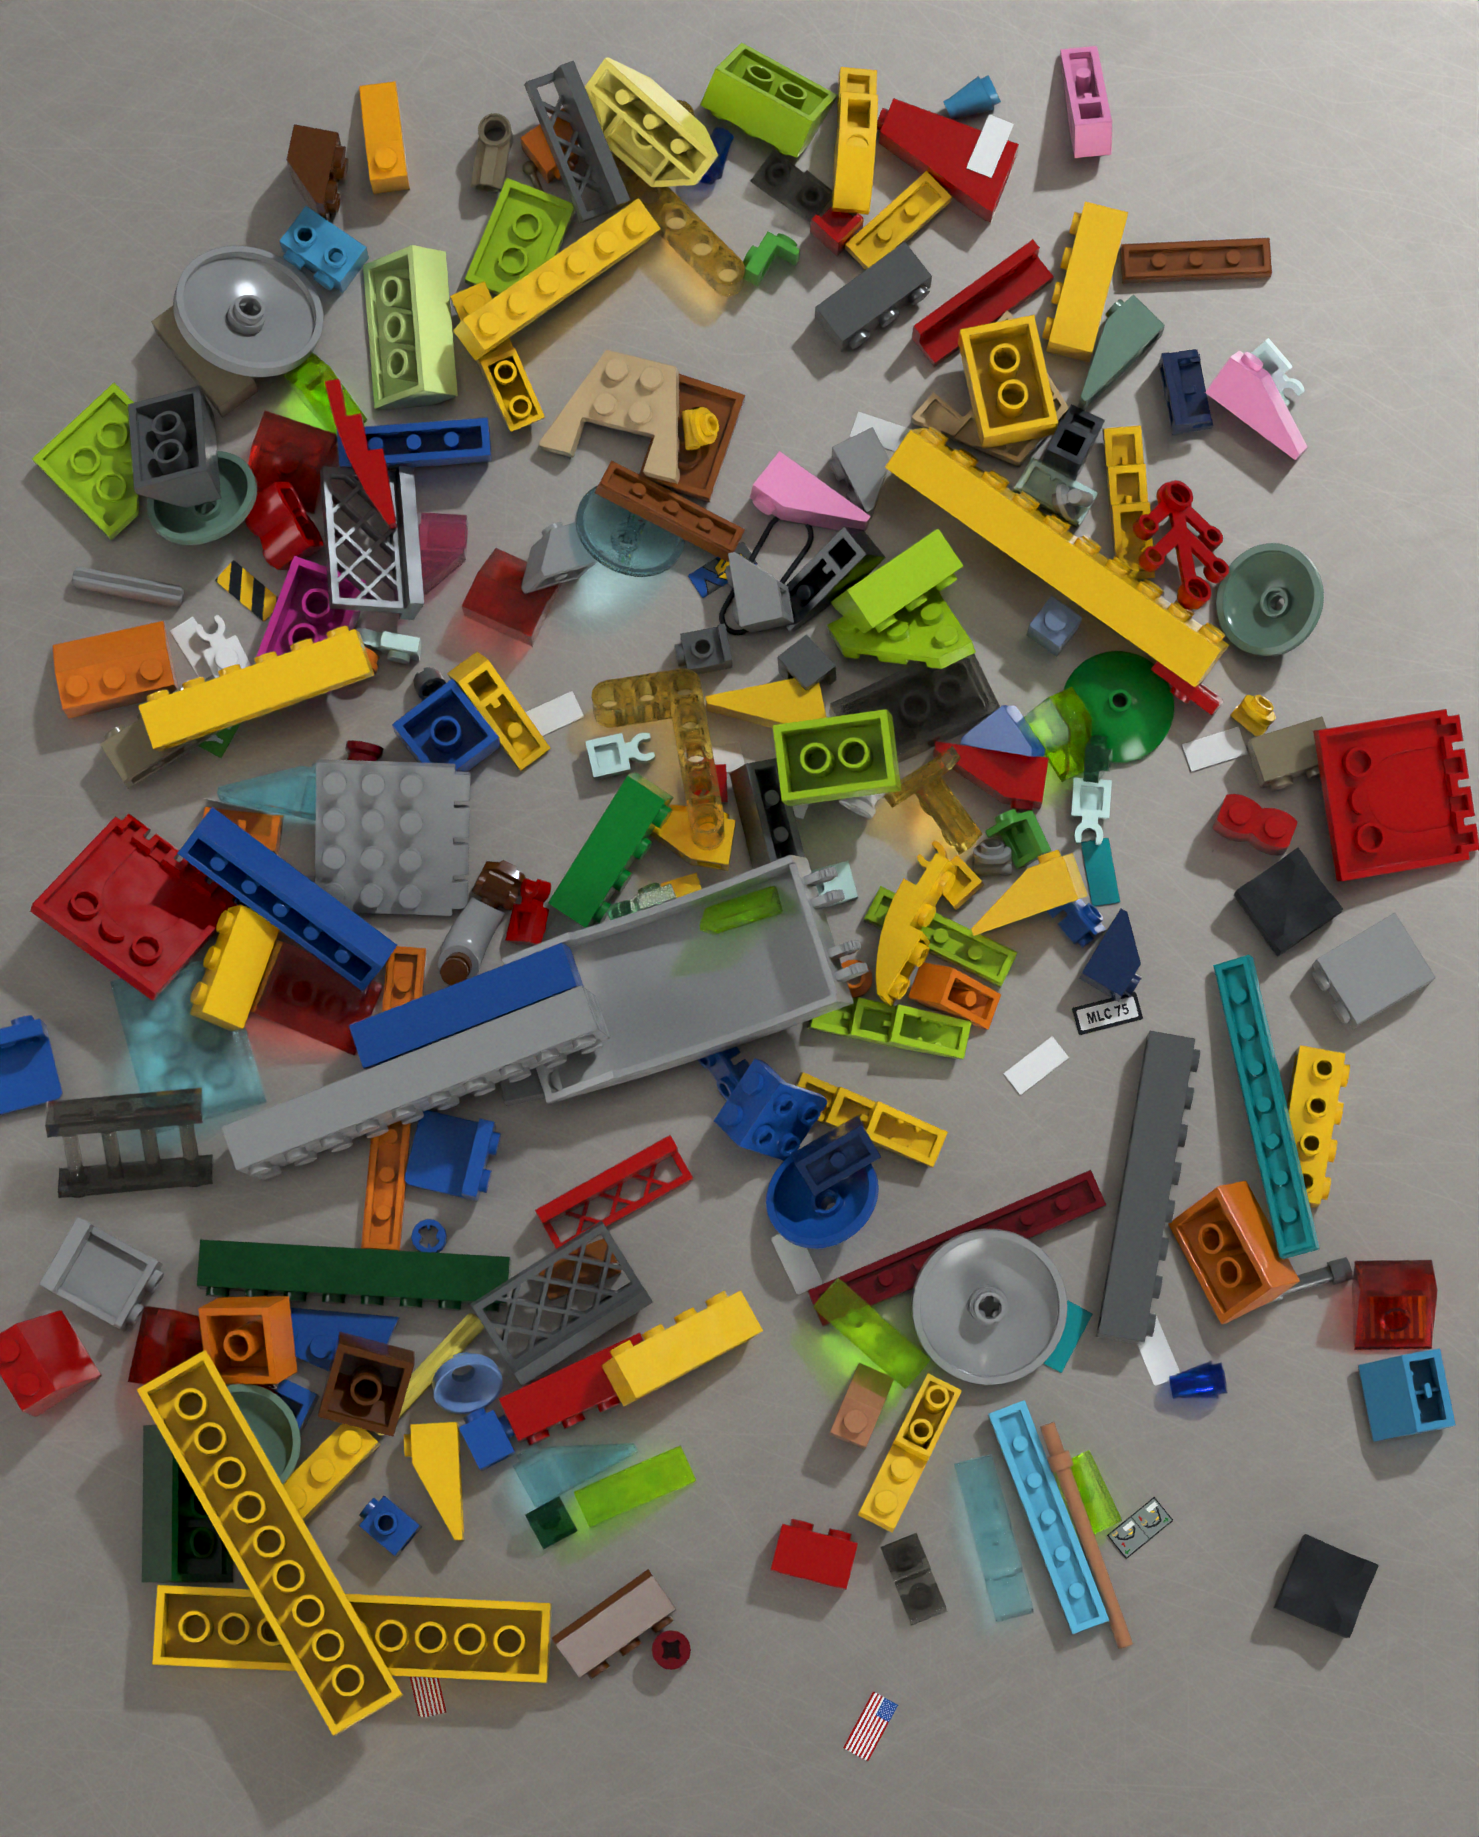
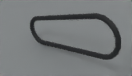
[719,516,814,635]

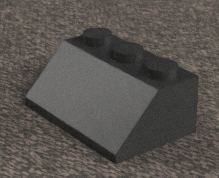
[128,386,221,508]

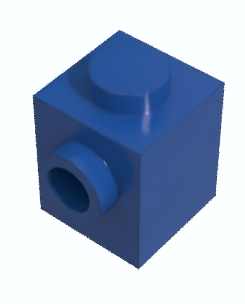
[459,1408,516,1471]
[359,1496,422,1557]

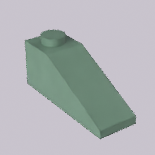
[1078,294,1165,410]

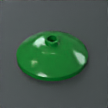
[1061,651,1174,763]

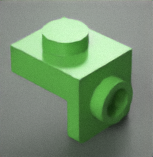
[742,231,800,287]
[985,809,1052,869]

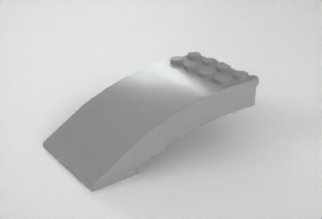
[502,855,869,1104]

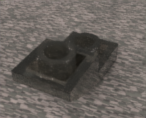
[750,149,833,222]
[880,1533,947,1626]

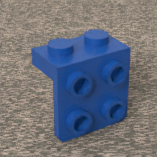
[0,1015,63,1115]
[714,1058,827,1161]
[405,1110,501,1201]

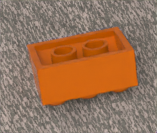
[53,621,178,719]
[1168,1180,1300,1325]

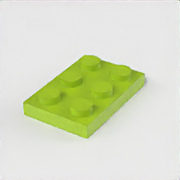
[465,178,575,295]

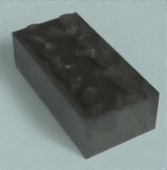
[829,653,1000,763]

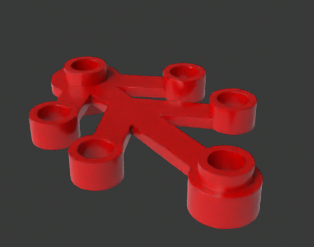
[1133,480,1229,610]

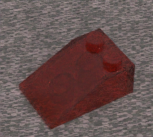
[249,940,384,1056]

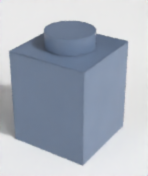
[1026,595,1082,657]

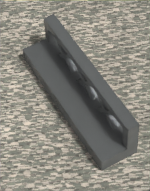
[524,60,630,223]

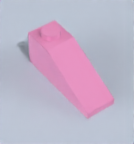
[1060,46,1112,158]
[1205,350,1308,460]
[750,451,871,531]

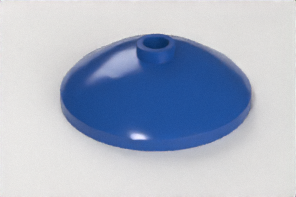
[766,1155,879,1249]

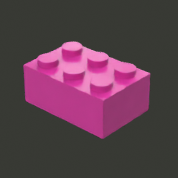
[256,556,367,695]

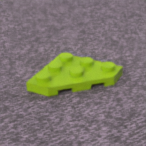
[32,382,139,540]
[827,586,976,669]

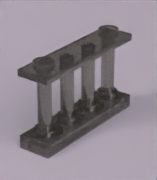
[45,1087,214,1198]

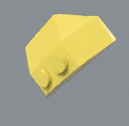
[585,57,719,187]

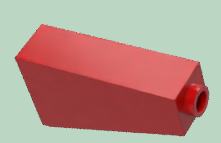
[877,98,1019,223]

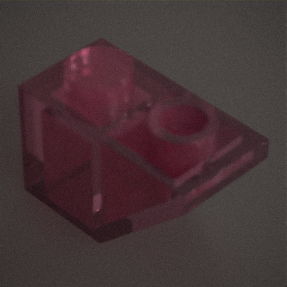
[418,512,469,595]

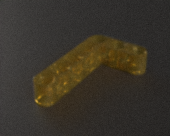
[612,100,745,297]
[591,668,725,850]

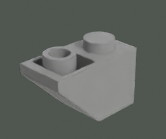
[829,427,890,519]
[726,552,794,633]

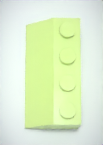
[363,245,458,410]

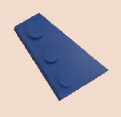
[290,1307,400,1371]

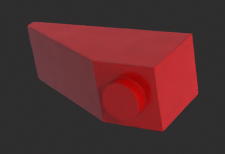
[933,741,1049,813]

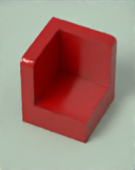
[810,206,864,256]

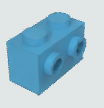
[280,206,369,293]

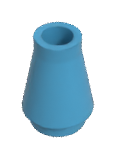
[943,75,1001,120]

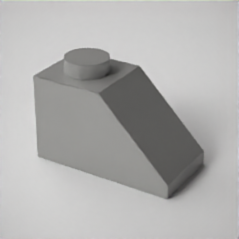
[521,522,599,594]

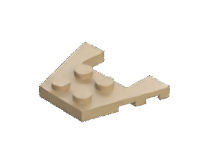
[911,311,1069,466]
[539,350,680,484]

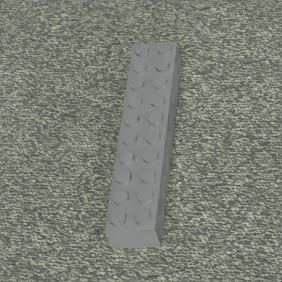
[222,985,611,1180]

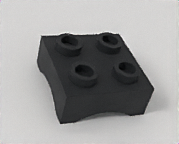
[1233,847,1343,957]
[1274,1534,1379,1638]

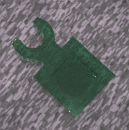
[607,883,676,920]

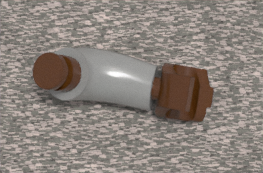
[438,860,526,985]

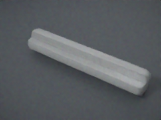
[72,567,184,608]

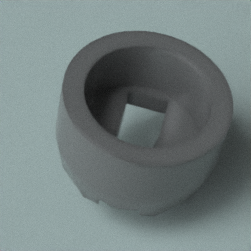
[413,667,446,700]

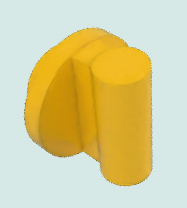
[682,407,719,450]
[1230,695,1276,737]

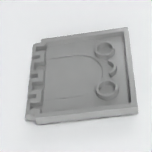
[315,759,470,916]

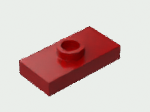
[1151,661,1223,715]

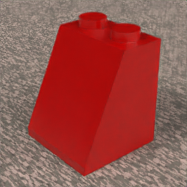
[0,1310,102,1417]

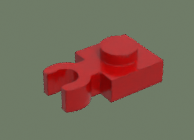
[505,878,551,946]

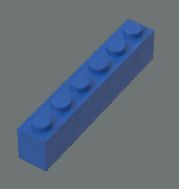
[177,807,397,991]
[349,943,584,1070]

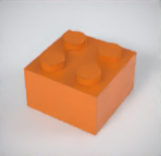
[198,1296,298,1384]

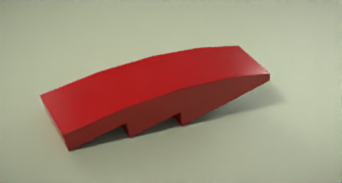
[325,379,397,529]

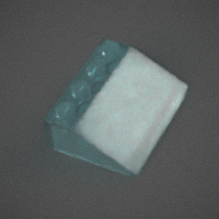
[110,960,266,1134]

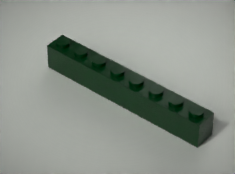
[197,1239,511,1313]

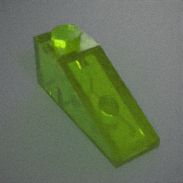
[813,1278,931,1389]
[573,1445,697,1530]

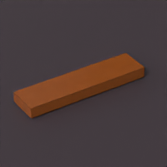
[1120,238,1272,284]
[595,460,745,562]

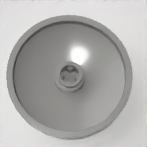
[173,246,324,377]
[911,1228,1067,1385]

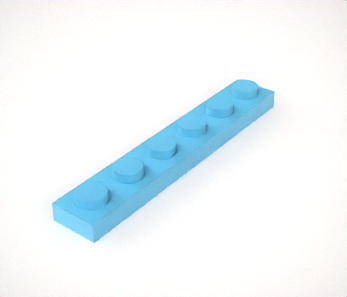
[988,1400,1109,1634]

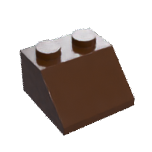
[318,1332,415,1437]

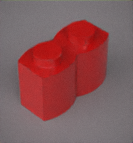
[245,482,324,570]
[1212,794,1298,856]

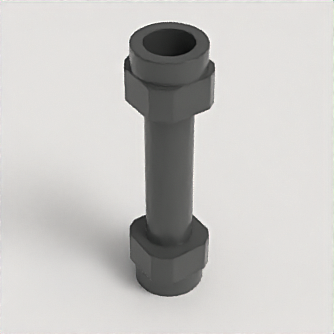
[1265,1257,1353,1305]

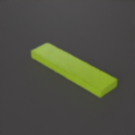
[863,886,1018,988]

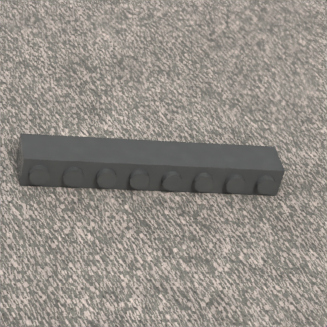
[1096,1030,1200,1345]

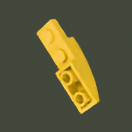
[832,67,878,215]
[450,281,545,433]
[876,853,956,1007]
[858,1373,962,1533]

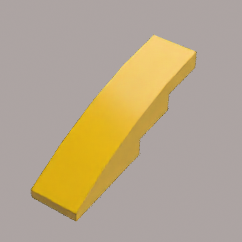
[1102,425,1155,579]
[795,1072,948,1168]

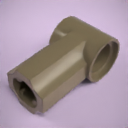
[471,113,513,193]

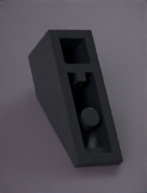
[784,527,886,632]

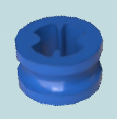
[411,1219,447,1253]

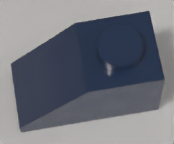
[1079,908,1142,1002]

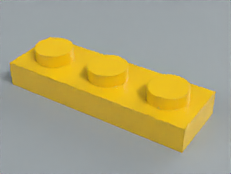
[845,171,952,270]

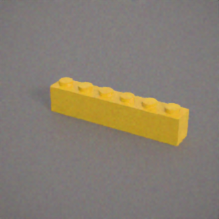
[453,198,661,361]
[138,626,375,752]

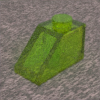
[284,352,368,442]
[1024,687,1092,782]

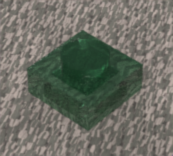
[1083,735,1113,783]
[525,1496,578,1550]

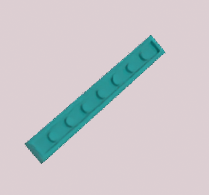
[1213,955,1320,1259]

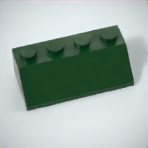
[142,1424,233,1583]

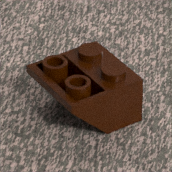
[286,124,349,222]

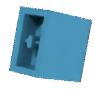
[1358,1348,1456,1442]

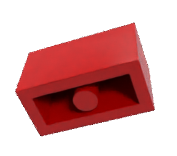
[770,1519,858,1590]

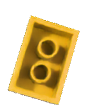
[958,315,1058,449]

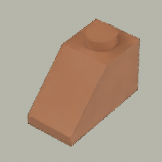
[829,1363,894,1450]

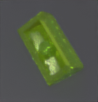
[699,886,783,935]
[1055,1450,1122,1534]

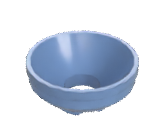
[432,1352,503,1414]

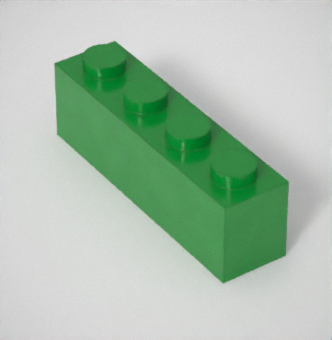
[548,772,674,928]

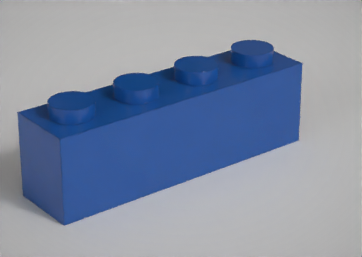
[337,418,492,469]

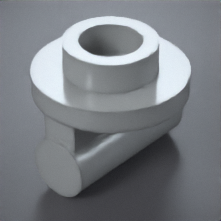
[1052,483,1093,521]
[973,839,1012,876]

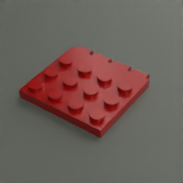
[1313,709,1479,882]
[30,814,237,1001]

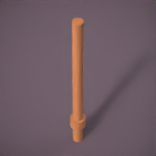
[1040,1422,1133,1649]

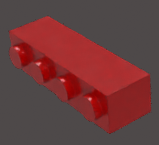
[499,1332,644,1446]

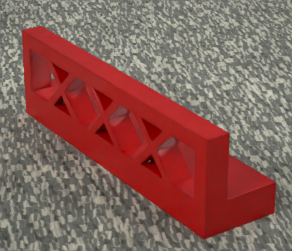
[912,239,1054,367]
[535,1135,693,1249]

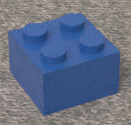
[392,678,501,772]

